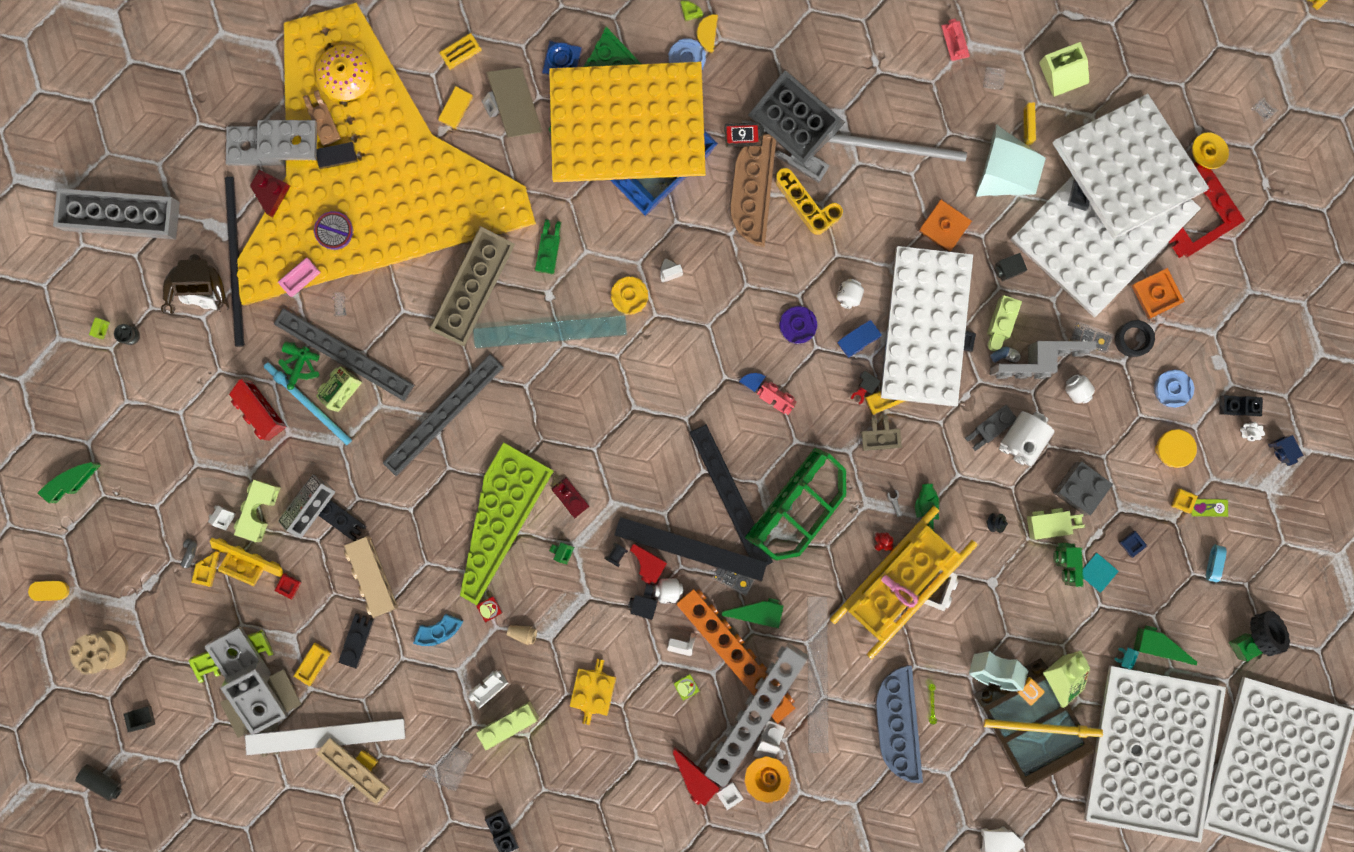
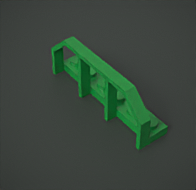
[745,448,846,561]

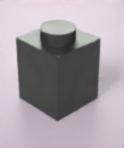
[995,253,1027,281]

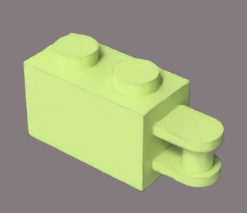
[987,295,1022,351]
[1027,508,1085,540]

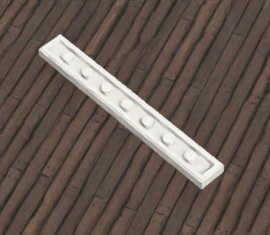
[245,718,406,755]

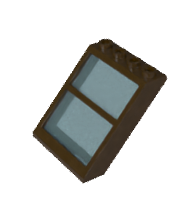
[973,658,1094,789]

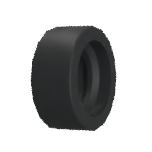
[1115,320,1155,357]

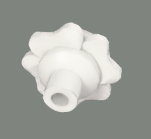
[1240,422,1265,441]

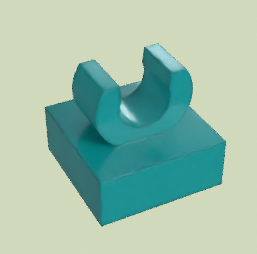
[1114,648,1139,670]

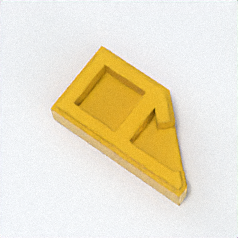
[191,551,220,587]

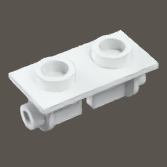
[178,292,218,310]
[468,670,508,709]

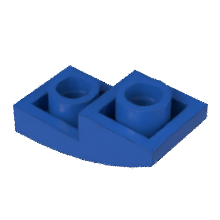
[837,320,882,358]

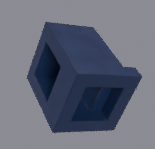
[1268,435,1304,466]

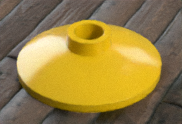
[1192,133,1229,169]

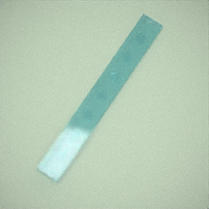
[473,316,627,349]

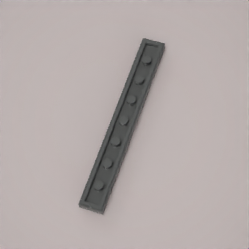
[274,308,415,401]
[383,354,504,476]

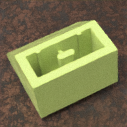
[1039,42,1089,97]

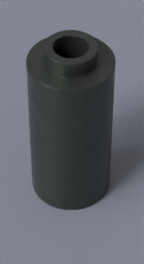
[75,764,122,801]

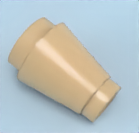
[507,625,537,645]

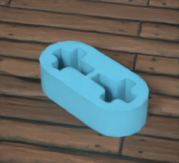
[1206,544,1227,582]

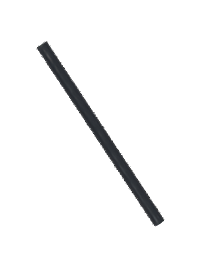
[225,177,245,347]

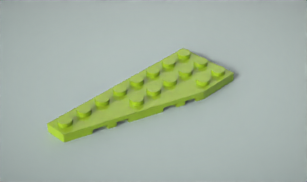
[460,442,554,605]

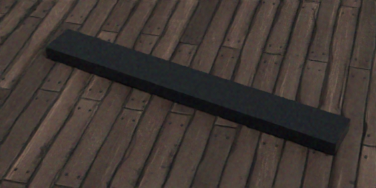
[689,424,773,565]
[615,517,767,582]

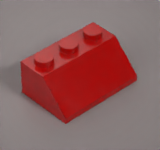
[229,379,287,441]

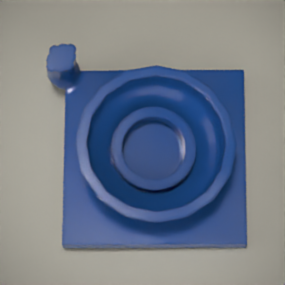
[543,41,582,75]

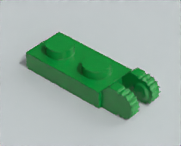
[535,219,562,275]

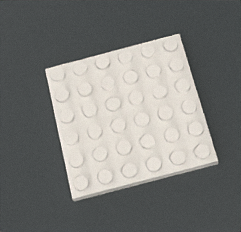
[1053,94,1209,239]

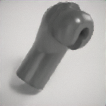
[180,538,197,568]

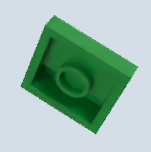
[1053,543,1084,587]

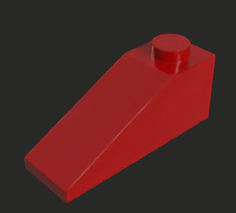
[673,747,720,806]

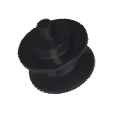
[986,513,1008,533]

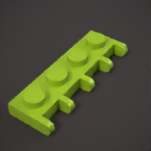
[188,630,273,683]

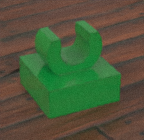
[549,542,575,565]

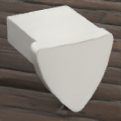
[660,259,683,282]
[667,633,696,656]

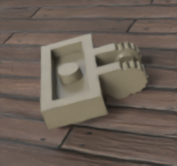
[861,415,902,451]

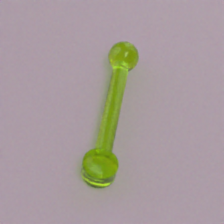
[928,684,937,725]

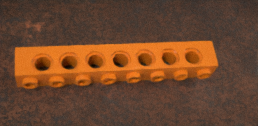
[676,588,795,724]

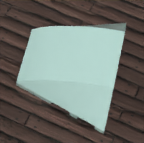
[975,125,1046,197]

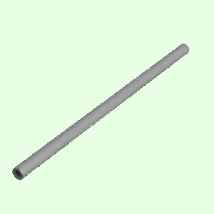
[741,120,967,162]

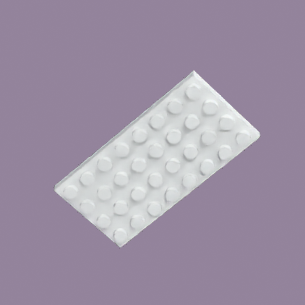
[880,246,973,407]

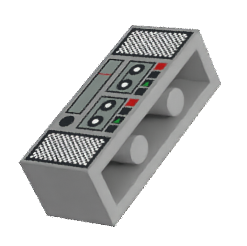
[278,474,335,539]

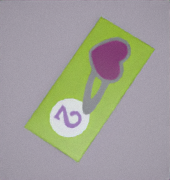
[1192,499,1228,517]

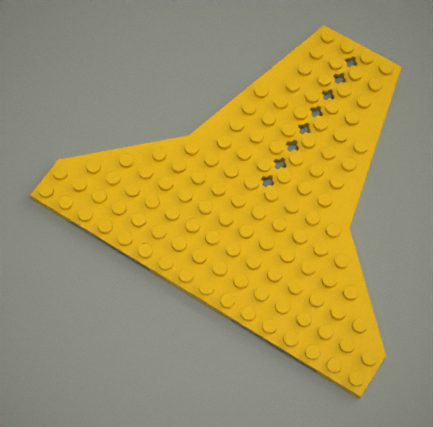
[237,3,536,306]

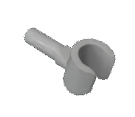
[887,490,902,517]

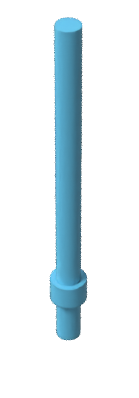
[263,362,352,445]

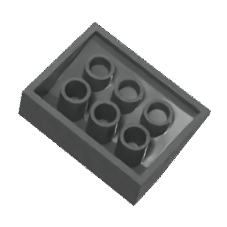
[748,70,845,164]

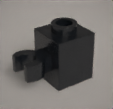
[628,583,658,620]

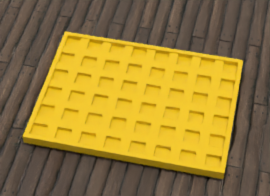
[549,62,706,182]

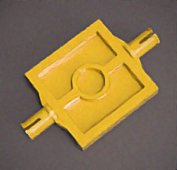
[570,658,617,725]

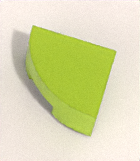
[681,0,703,21]

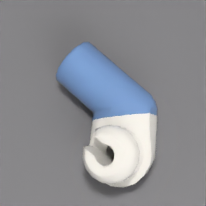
[990,347,1021,363]

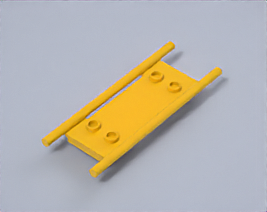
[829,506,978,659]

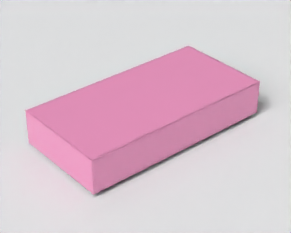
[278,257,321,297]

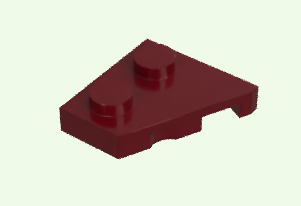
[250,170,290,218]

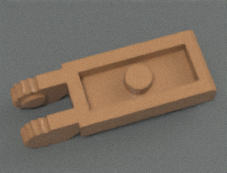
[303,90,341,146]

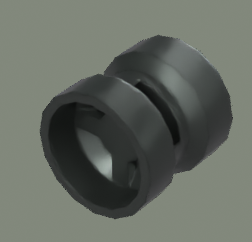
[114,324,140,345]

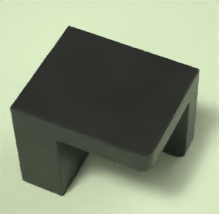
[124,706,155,733]

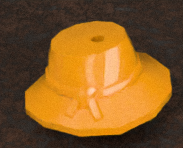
[744,756,791,803]

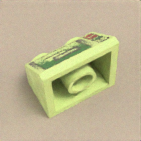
[316,366,362,412]
[1043,651,1090,707]

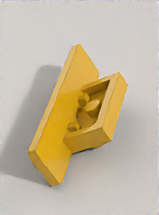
[210,537,283,586]

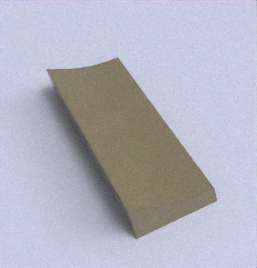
[429,226,515,346]

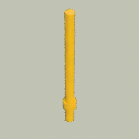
[983,719,1103,738]

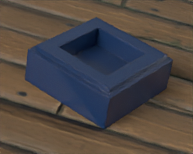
[1119,531,1147,558]

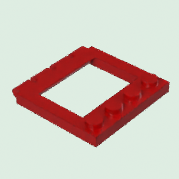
[1168,162,1246,258]

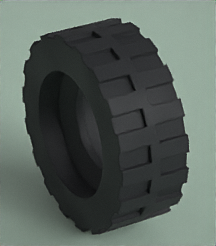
[1250,611,1290,656]

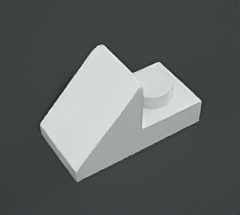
[753,720,786,758]

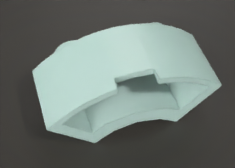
[969,651,1028,691]

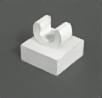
[208,505,236,530]

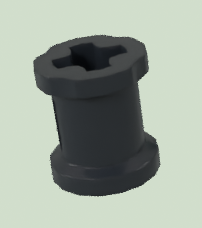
[604,542,628,567]

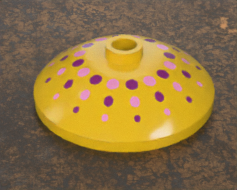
[316,44,373,101]

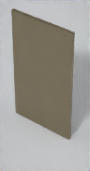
[486,67,542,137]
[220,669,302,738]

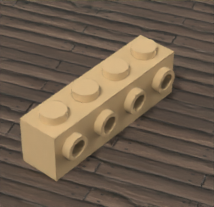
[344,536,399,618]

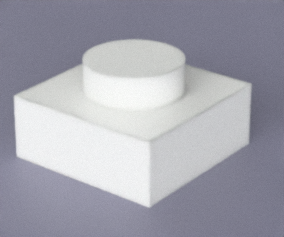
[716,781,743,810]

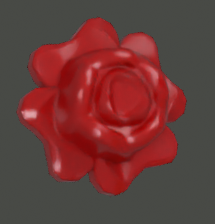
[874,532,894,551]

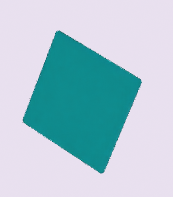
[1083,553,1119,593]

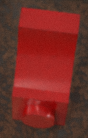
[630,544,667,584]

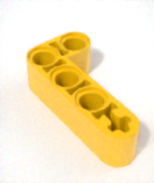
[775,168,843,235]

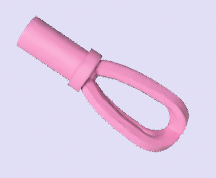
[881,575,918,607]

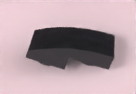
[1219,395,1263,417]
[485,809,519,852]

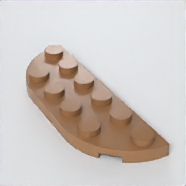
[731,134,776,247]

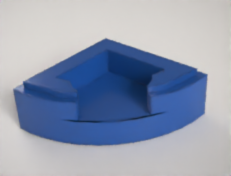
[739,373,766,392]

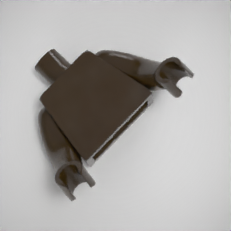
[161,254,229,314]

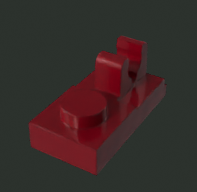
[551,477,590,519]

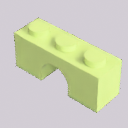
[234,480,281,542]
[476,701,539,750]

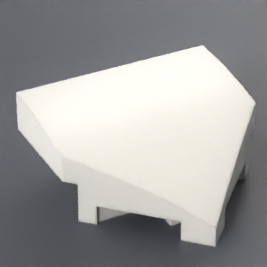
[980,826,1025,852]

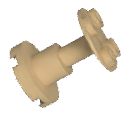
[69,630,129,674]

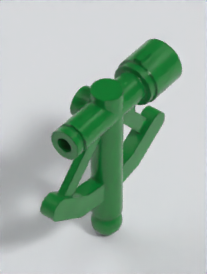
[278,341,320,390]

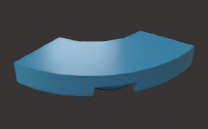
[413,614,463,646]

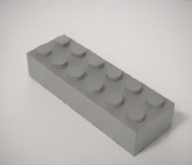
[53,188,180,240]

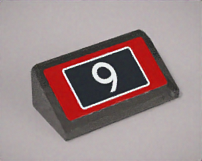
[724,123,764,147]

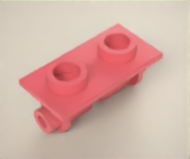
[941,19,970,62]
[757,381,797,415]

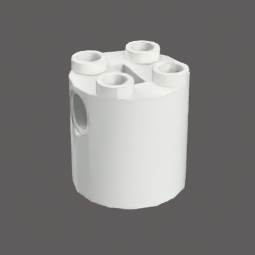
[998,411,1055,467]

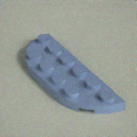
[876,665,923,783]

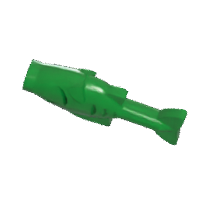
[915,483,940,531]

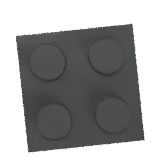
[1053,461,1113,516]

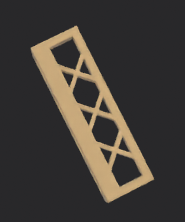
[317,738,390,804]

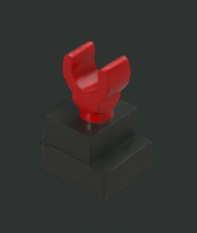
[850,371,881,405]

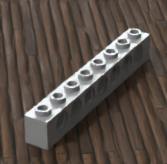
[705,643,809,788]

